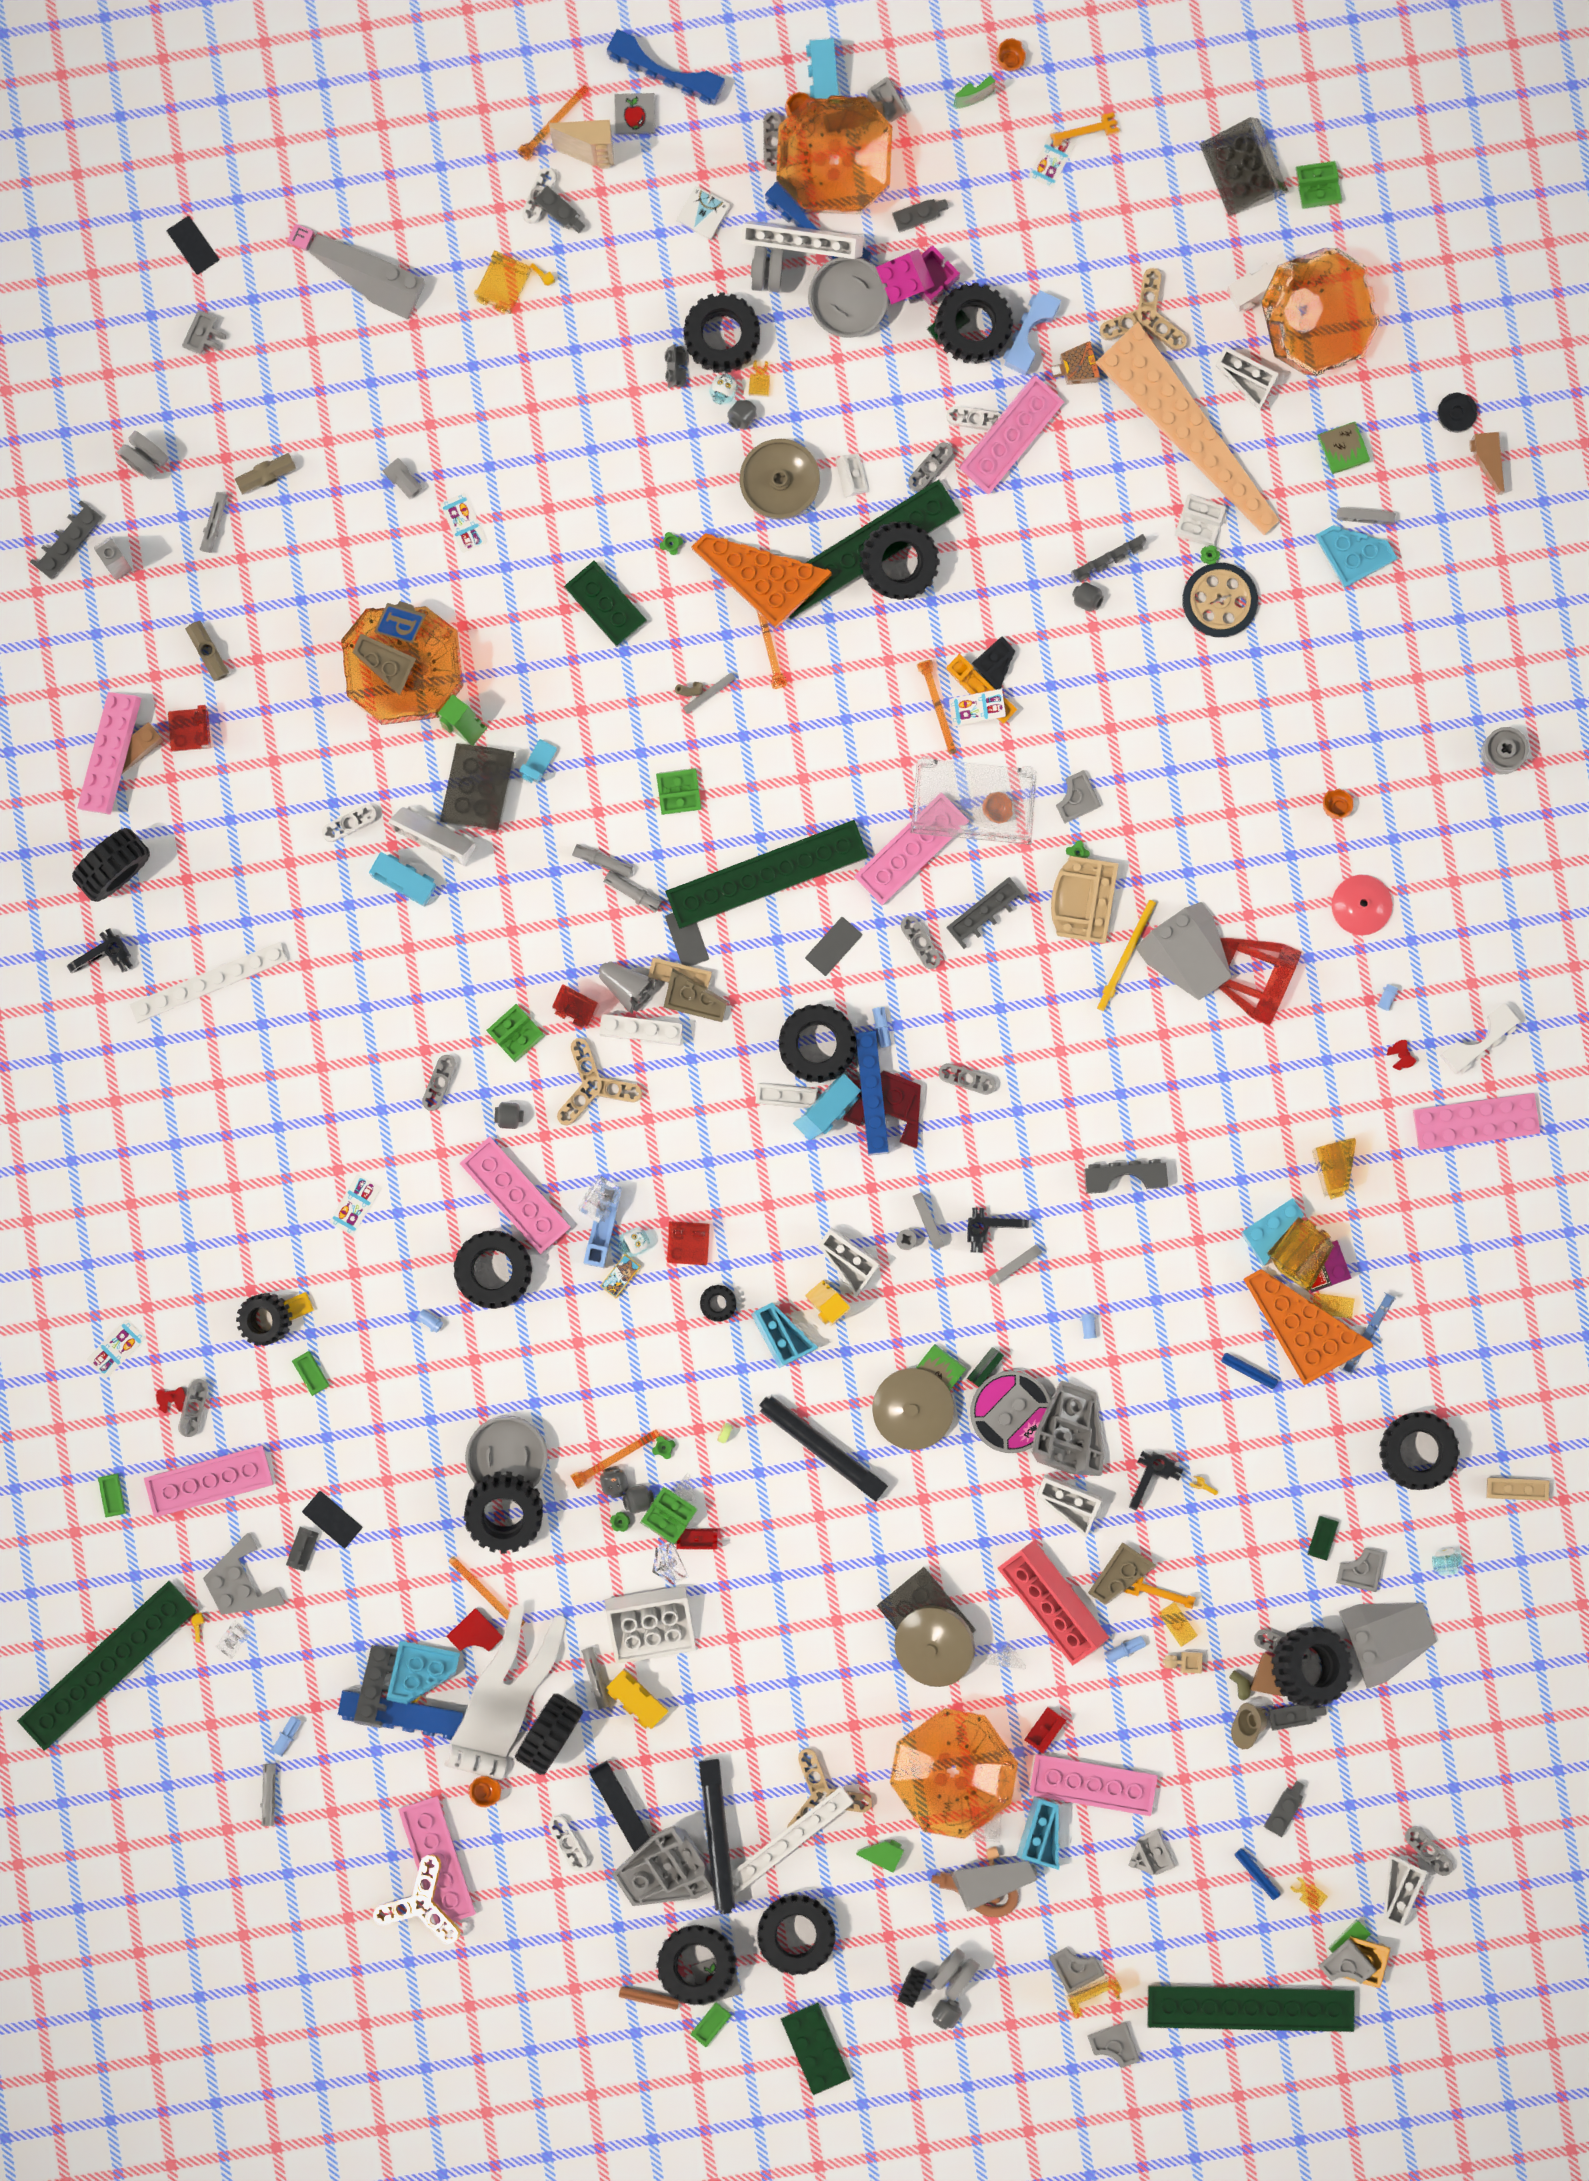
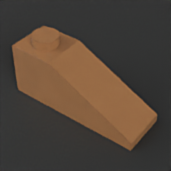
[1469,432,1505,495]
[121,722,164,775]

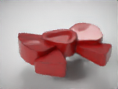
[1386,1040,1417,1071]
[156,1387,186,1413]

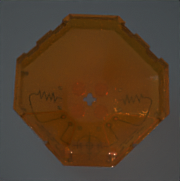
[776,95,892,215]
[1261,247,1380,376]
[341,604,464,725]
[889,1707,1018,1839]

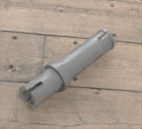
[199,492,228,553]
[572,844,633,878]
[603,871,662,913]
[581,1647,611,1710]
[260,1764,277,1826]

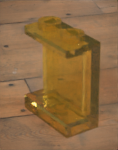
[474,250,531,314]
[1065,1976,1123,2019]

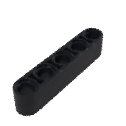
[588,1760,650,1852]

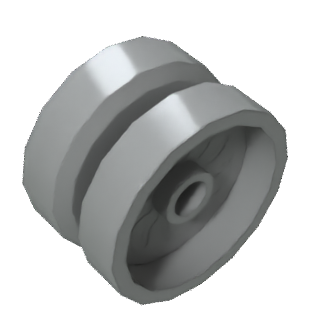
[751,246,784,293]
[117,430,169,480]
[1481,727,1529,775]
[930,1947,980,2001]

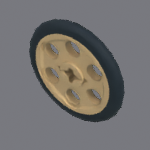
[1182,563,1258,638]

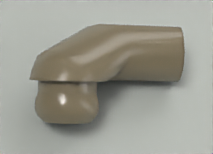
[675,681,704,697]

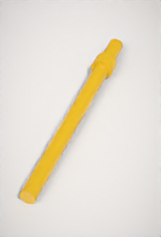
[1097,900,1156,1012]

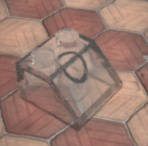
[577,1174,622,1224]

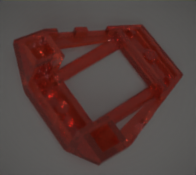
[1218,938,1302,1026]

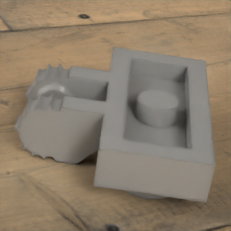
[182,309,227,355]

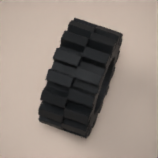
[700,1285,736,1322]
[897,1967,927,2008]

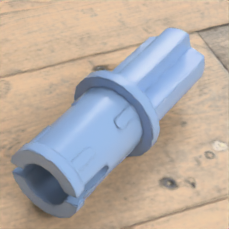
[872,1007,891,1048]
[1105,1636,1146,1664]
[271,1716,301,1757]

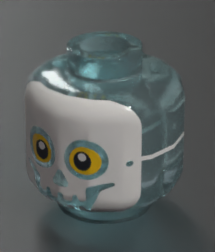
[709,373,738,405]
[618,1228,650,1257]
[1432,1548,1463,1576]

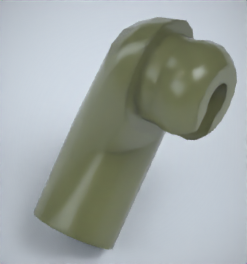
[1229,1670,1251,1700]

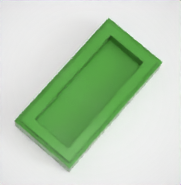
[292,1351,330,1396]
[98,1473,126,1518]
[690,2002,732,2047]

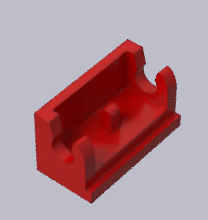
[676,1529,718,1550]
[1024,1706,1067,1754]

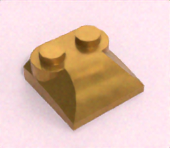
[1343,1936,1391,1988]

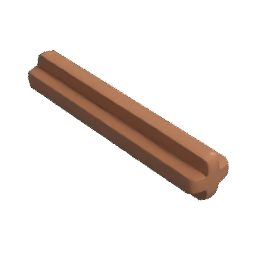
[619,1986,679,2010]

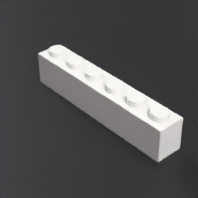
[741,221,864,259]

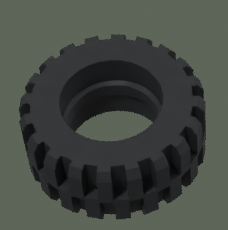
[934,283,1013,364]
[684,292,760,373]
[860,522,940,600]
[72,828,150,902]
[779,1004,856,1083]
[453,1230,532,1309]
[1379,1412,1460,1490]
[464,1471,543,1554]
[1271,1627,1353,1706]
[515,1693,583,1775]
[757,1894,836,1976]
[656,1925,737,2005]

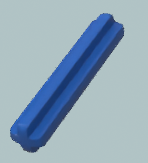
[1221,1353,1278,1389]
[1234,1848,1281,1900]

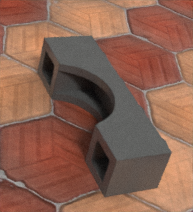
[1084,1159,1168,1194]

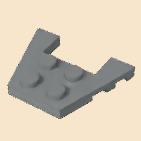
[203,1533,286,1615]

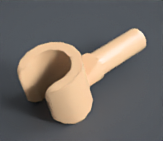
[986,1846,999,1866]

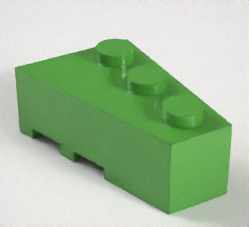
[438,695,487,747]

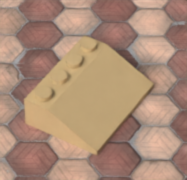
[549,120,614,169]

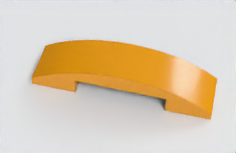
[946,653,1018,724]

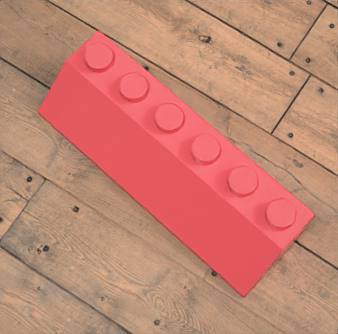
[997,1540,1110,1666]

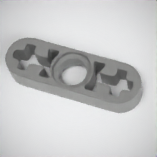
[763,112,782,172]
[908,442,953,492]
[1336,507,1396,525]
[901,916,940,969]
[422,1055,456,1111]
[938,1063,996,1095]
[912,1192,944,1250]
[989,1244,1042,1286]
[178,1379,208,1437]
[1254,1629,1311,1664]
[1405,1827,1453,1876]

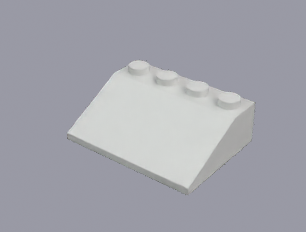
[388,806,476,867]
[605,1586,696,1664]

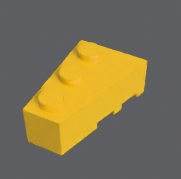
[805,1280,850,1326]
[606,1668,668,1729]

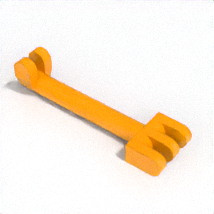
[1050,112,1120,147]
[1124,1577,1196,1609]

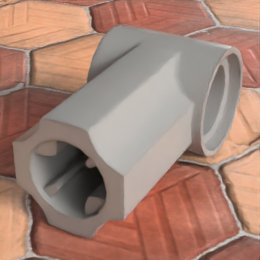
[383,458,422,499]

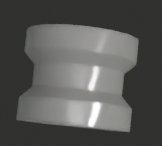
[896,1229,917,1250]

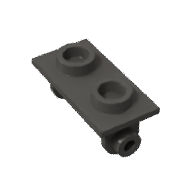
[664,344,687,388]
[286,1527,319,1572]

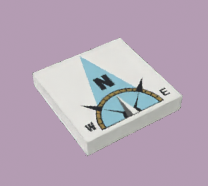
[676,185,730,240]

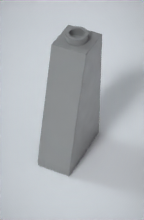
[94,536,132,581]
[951,1861,1038,1912]

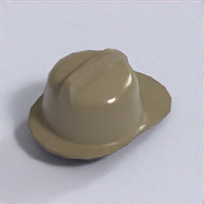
[1231,1703,1267,1750]

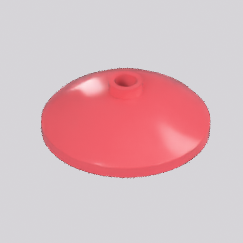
[1331,875,1393,935]

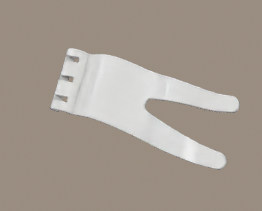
[444,1604,566,1780]

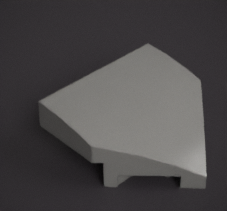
[866,77,909,122]
[1128,1828,1176,1876]

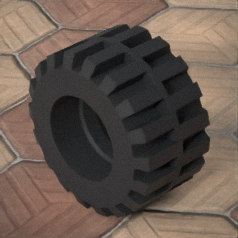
[236,1293,292,1346]

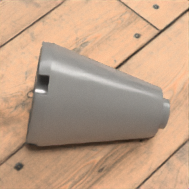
[598,961,656,1014]

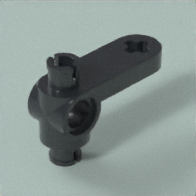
[66,928,133,974]
[967,1208,1029,1253]
[1129,1450,1184,1511]

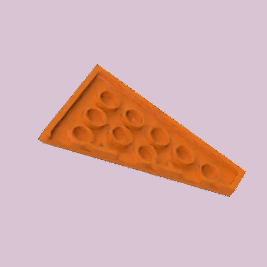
[691,533,832,629]
[1243,1269,1374,1385]

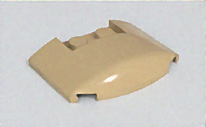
[1051,856,1119,944]

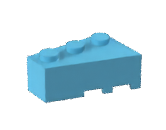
[751,1303,818,1369]
[1016,1797,1060,1870]

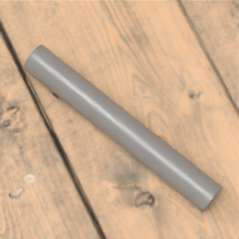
[683,672,736,714]

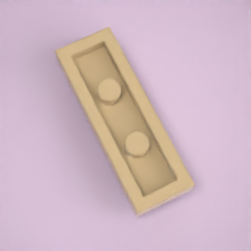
[648,957,712,989]
[1486,1478,1549,1501]

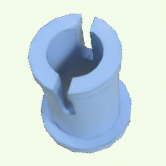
[1377,984,1398,1011]
[416,1309,444,1333]
[1080,1313,1097,1339]

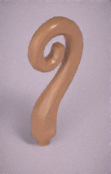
[931,1872,1019,1918]

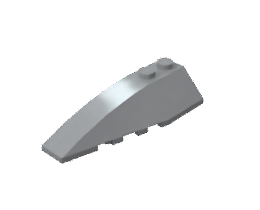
[308,234,425,320]

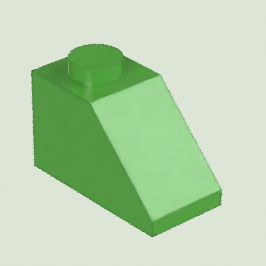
[856,1839,904,1873]

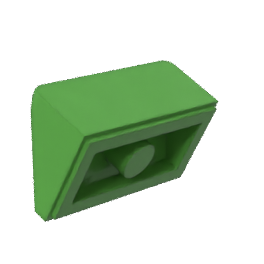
[1328,1919,1371,1953]

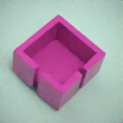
[918,245,960,306]
[876,249,934,305]

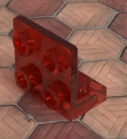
[168,705,211,752]
[667,1221,710,1266]

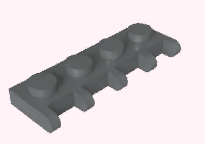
[30,500,103,580]
[1070,534,1147,583]
[946,877,1027,949]
[354,1645,397,1728]

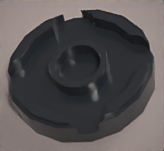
[1437,392,1478,433]

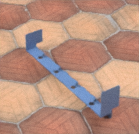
[1339,1292,1397,1376]

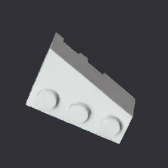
[1383,1854,1428,1929]

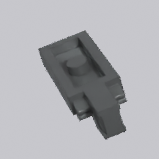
[533,186,586,233]
[892,199,949,233]
[1268,1705,1327,1731]
[1263,1781,1305,1838]

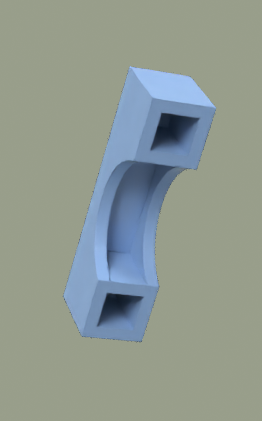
[1003,290,1061,376]
[583,1183,622,1269]

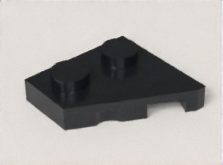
[972,636,1015,690]

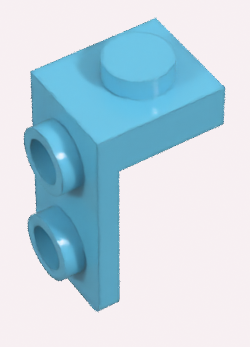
[519,739,557,784]

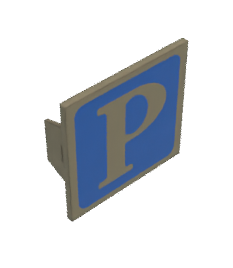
[374,601,426,644]

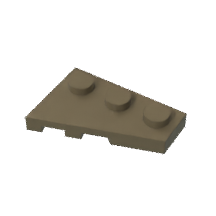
[352,633,416,696]
[663,968,728,1022]
[1088,1542,1157,1605]

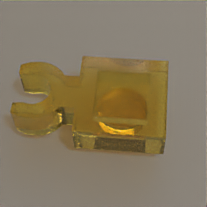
[749,360,770,397]
[1290,1877,1328,1913]

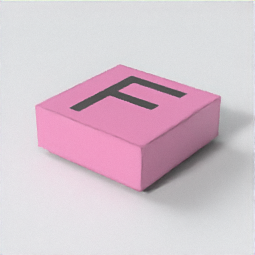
[287,223,314,251]

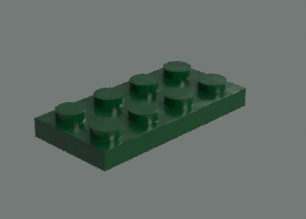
[564,560,647,648]
[780,2002,851,2096]

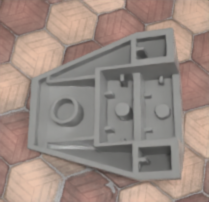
[1135,902,1232,1001]
[1032,1381,1104,1476]
[1338,1603,1437,1689]
[612,1825,713,1906]

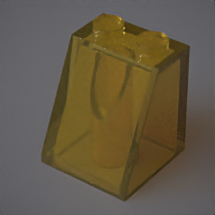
[1312,1138,1356,1200]
[1267,1217,1334,1292]

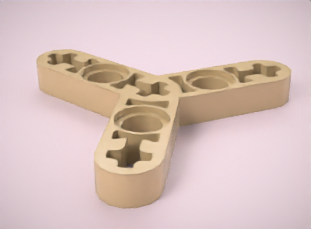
[1099,268,1187,351]
[557,1038,642,1126]
[787,1748,872,1828]

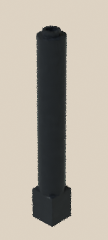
[759,1396,888,1502]
[699,1759,736,1915]

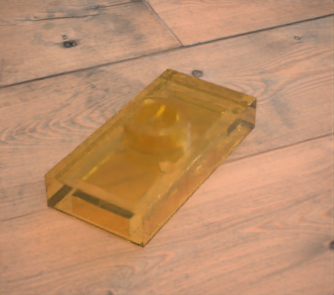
[1313,1293,1355,1319]
[1157,1602,1198,1647]

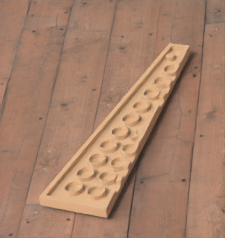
[1096,322,1279,535]

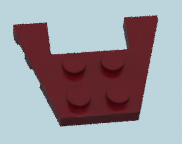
[843,1070,921,1149]

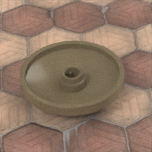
[739,439,820,520]
[872,1368,954,1450]
[894,1606,975,1687]

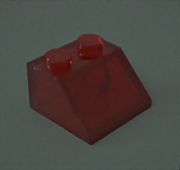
[552,984,600,1029]

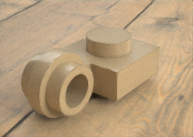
[1163,1652,1203,1674]

